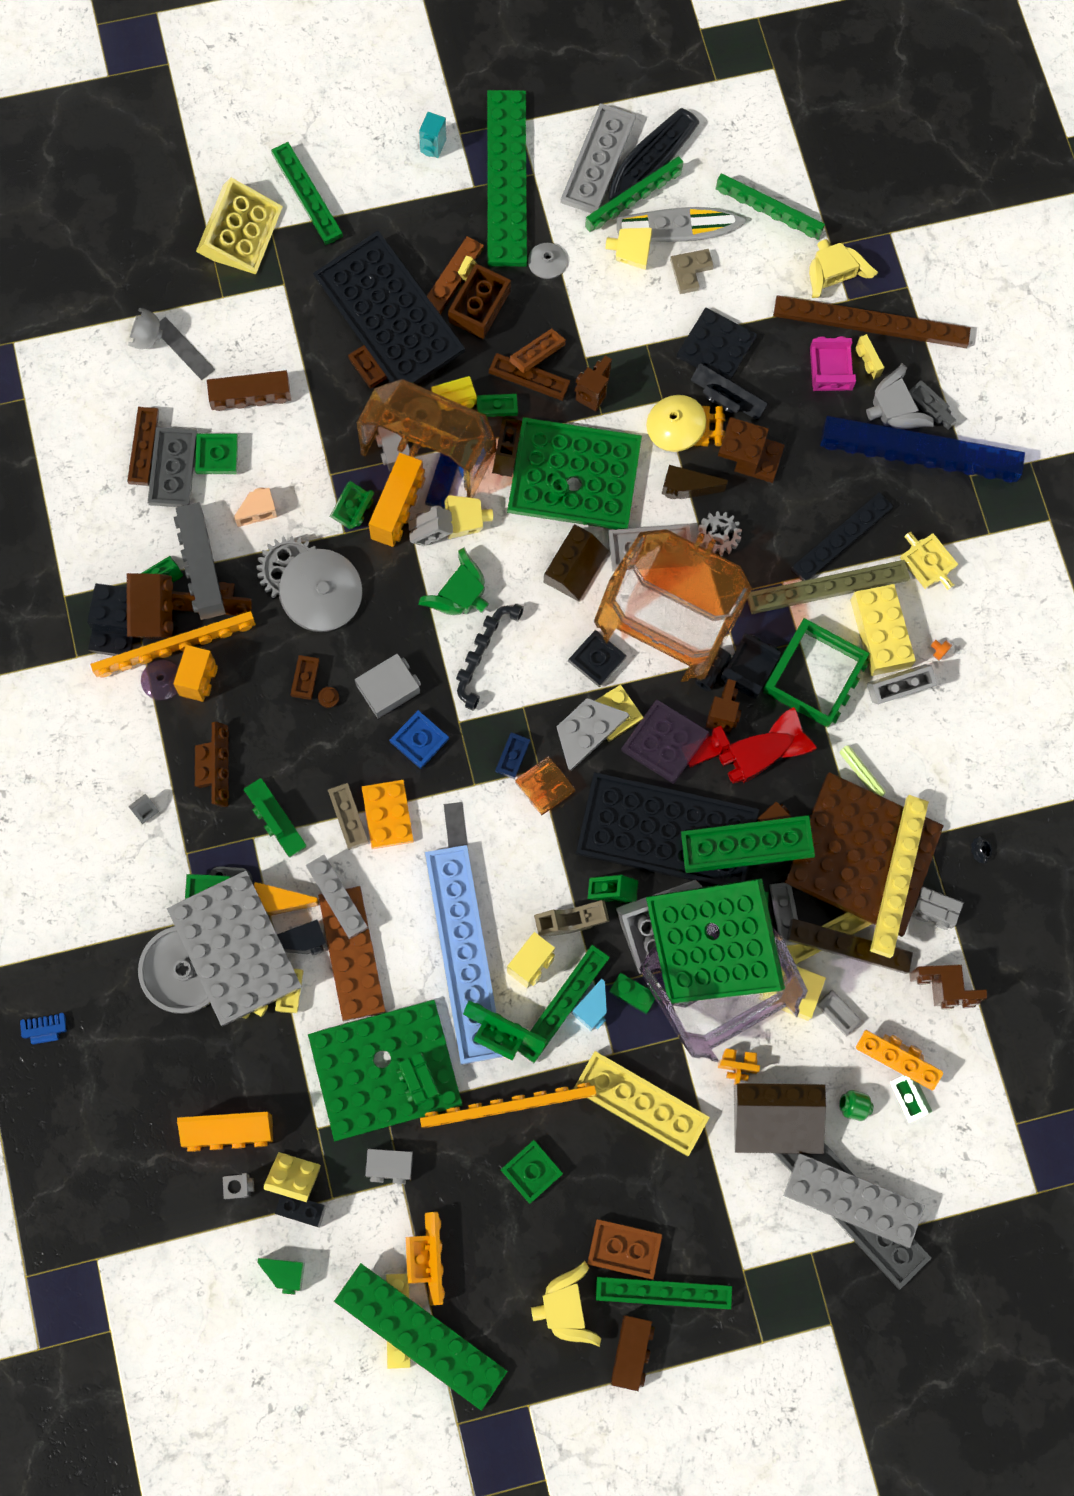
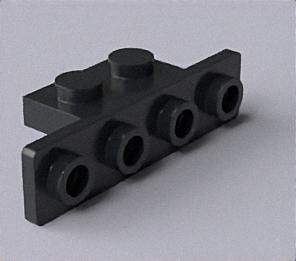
[691,363,768,420]

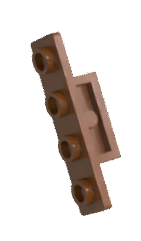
[172,582,252,616]
[195,722,229,807]

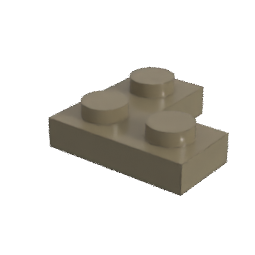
[670,249,713,294]

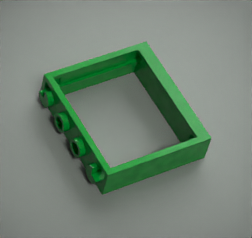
[763,618,870,728]

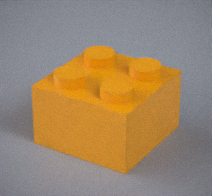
[173,645,218,702]

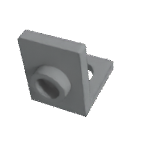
[223,1173,254,1199]

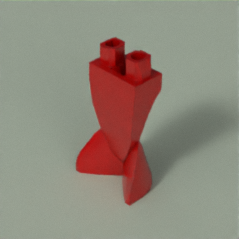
[718,707,817,784]

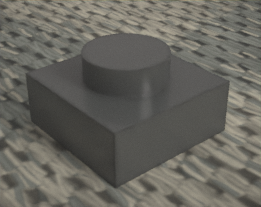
[128,794,159,824]

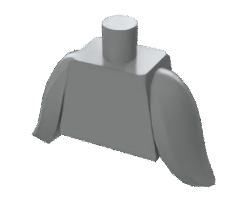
[866,363,934,430]

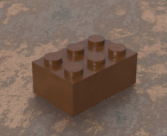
[448,264,511,339]

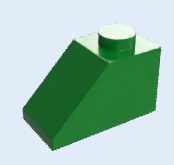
[588,875,638,903]
[257,1258,305,1295]

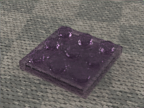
[621,699,709,784]

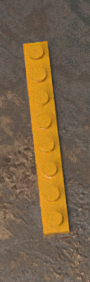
[90,611,256,678]
[420,1083,597,1128]

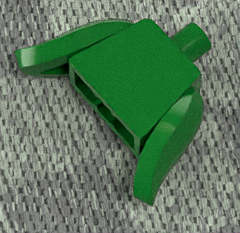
[418,547,489,615]

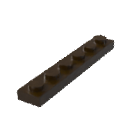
[786,919,913,974]

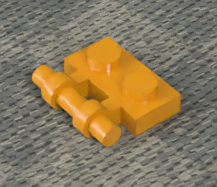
[694,406,725,446]

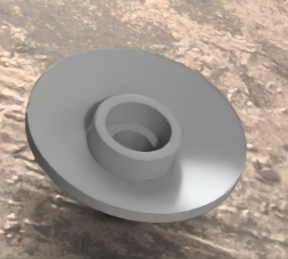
[528,243,567,279]

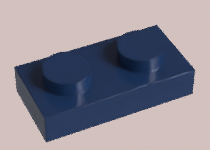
[495,733,530,779]

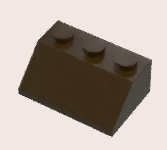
[543,524,609,602]

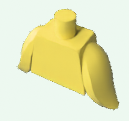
[809,239,878,298]
[531,1261,601,1347]

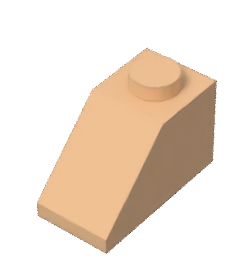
[234,487,277,527]

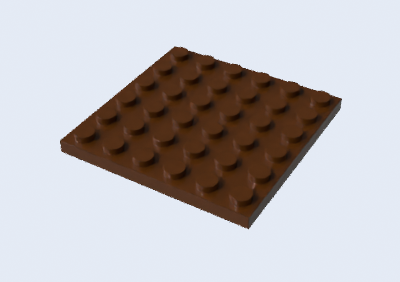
[784,772,944,937]

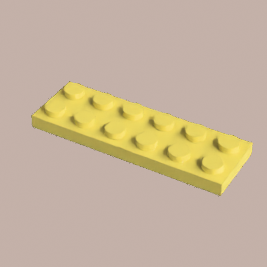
[574,1051,710,1157]

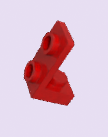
[682,726,730,767]

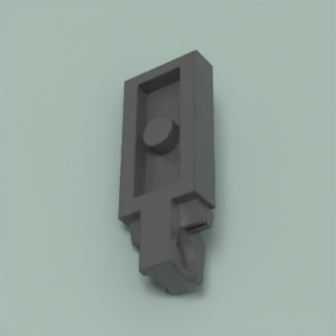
[909,380,956,430]

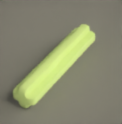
[840,745,886,796]

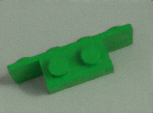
[244,778,307,858]
[463,1001,547,1061]

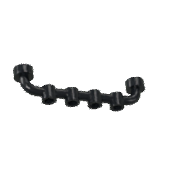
[456,603,524,711]

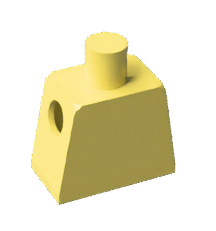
[605,228,652,270]
[445,495,493,539]

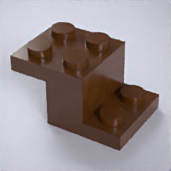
[718,417,784,483]
[909,965,987,1010]

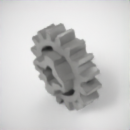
[697,511,742,556]

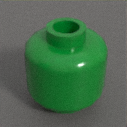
[839,1090,874,1121]

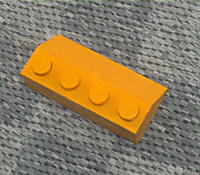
[177,1112,273,1152]

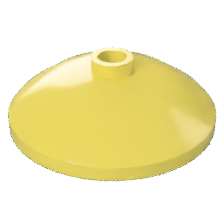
[646,395,706,452]

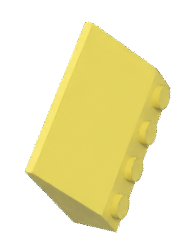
[196,177,283,274]

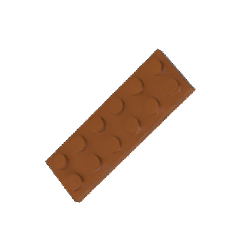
[318,886,386,1022]

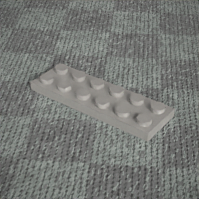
[560,103,636,213]
[783,1153,925,1248]

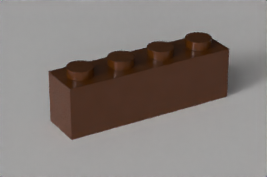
[207,370,291,411]

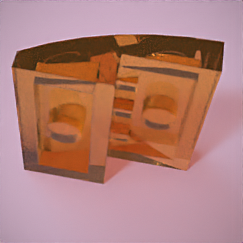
[515,756,575,815]

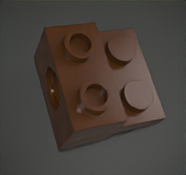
[575,355,612,411]
[706,679,742,734]

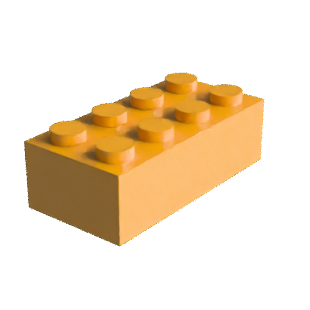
[369,452,426,547]

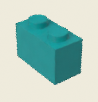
[419,111,447,158]

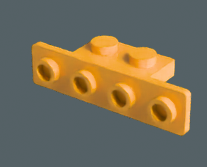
[856,1030,943,1090]
[406,1212,445,1305]

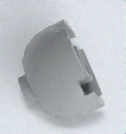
[128,307,163,349]

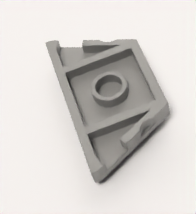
[556,698,630,771]

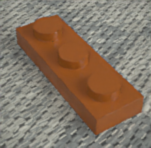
[510,328,566,373]

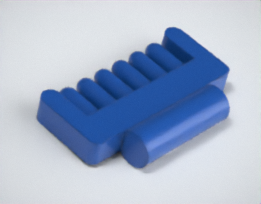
[20,1013,67,1045]

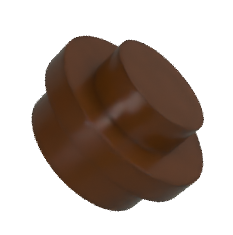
[318,687,339,708]

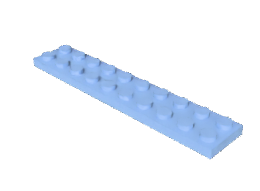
[425,845,504,1065]

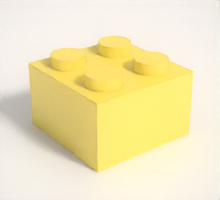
[507,932,555,988]

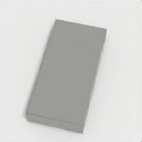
[816,990,862,1036]

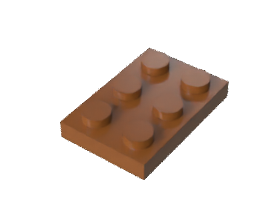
[587,1219,662,1280]

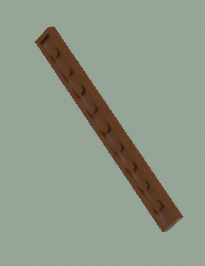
[773,295,971,349]

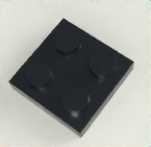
[568,630,627,688]

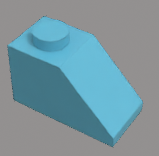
[572,979,607,1031]

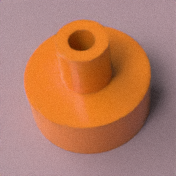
[931,640,953,661]

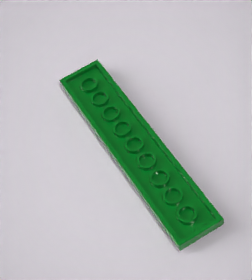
[487,90,527,267]

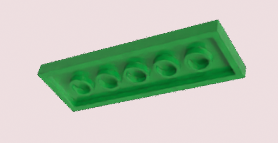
[681,815,815,873]

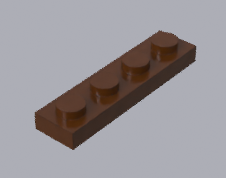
[489,353,570,401]
[127,407,159,486]

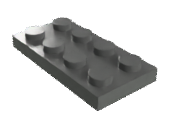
[148,427,198,507]

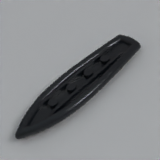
[609,108,699,201]

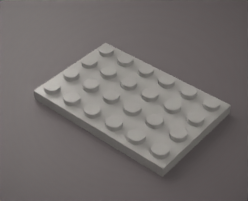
[167,871,302,1027]

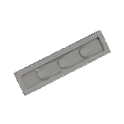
[306,855,368,939]

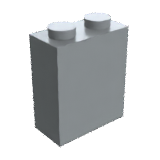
[355,654,421,719]

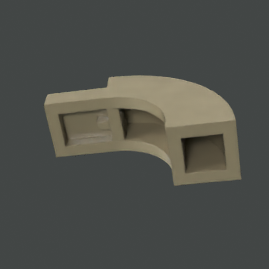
[534,900,610,936]

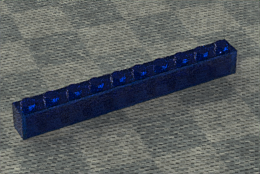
[820,416,1025,483]

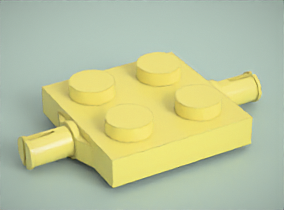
[900,532,958,590]

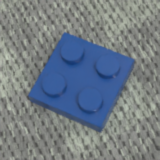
[390,710,449,769]

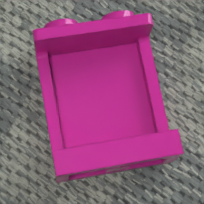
[810,336,856,391]

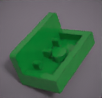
[329,481,374,529]

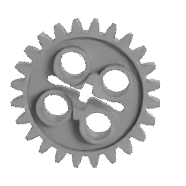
[257,536,316,600]

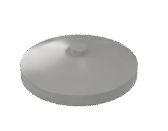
[279,549,362,632]
[138,927,210,1014]

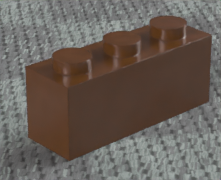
[610,1315,655,1392]

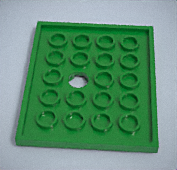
[507,417,642,530]
[646,879,785,1004]
[308,1000,463,1142]

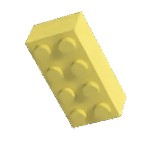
[850,584,916,676]

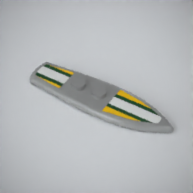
[617,207,746,242]

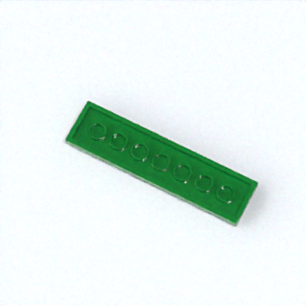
[333,1263,508,1411]

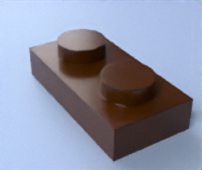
[348,345,387,389]
[291,655,320,700]

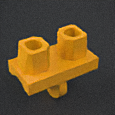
[718,1048,760,1085]

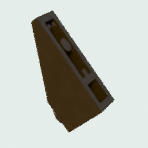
[492,417,522,477]
[662,465,728,499]

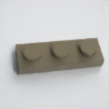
[328,783,368,850]

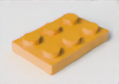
[362,780,414,849]

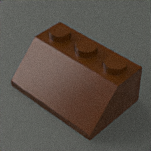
[127,573,174,639]

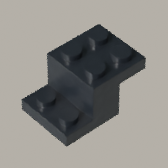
[87,583,135,656]

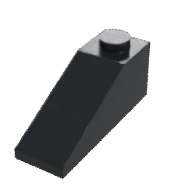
[277,920,328,955]

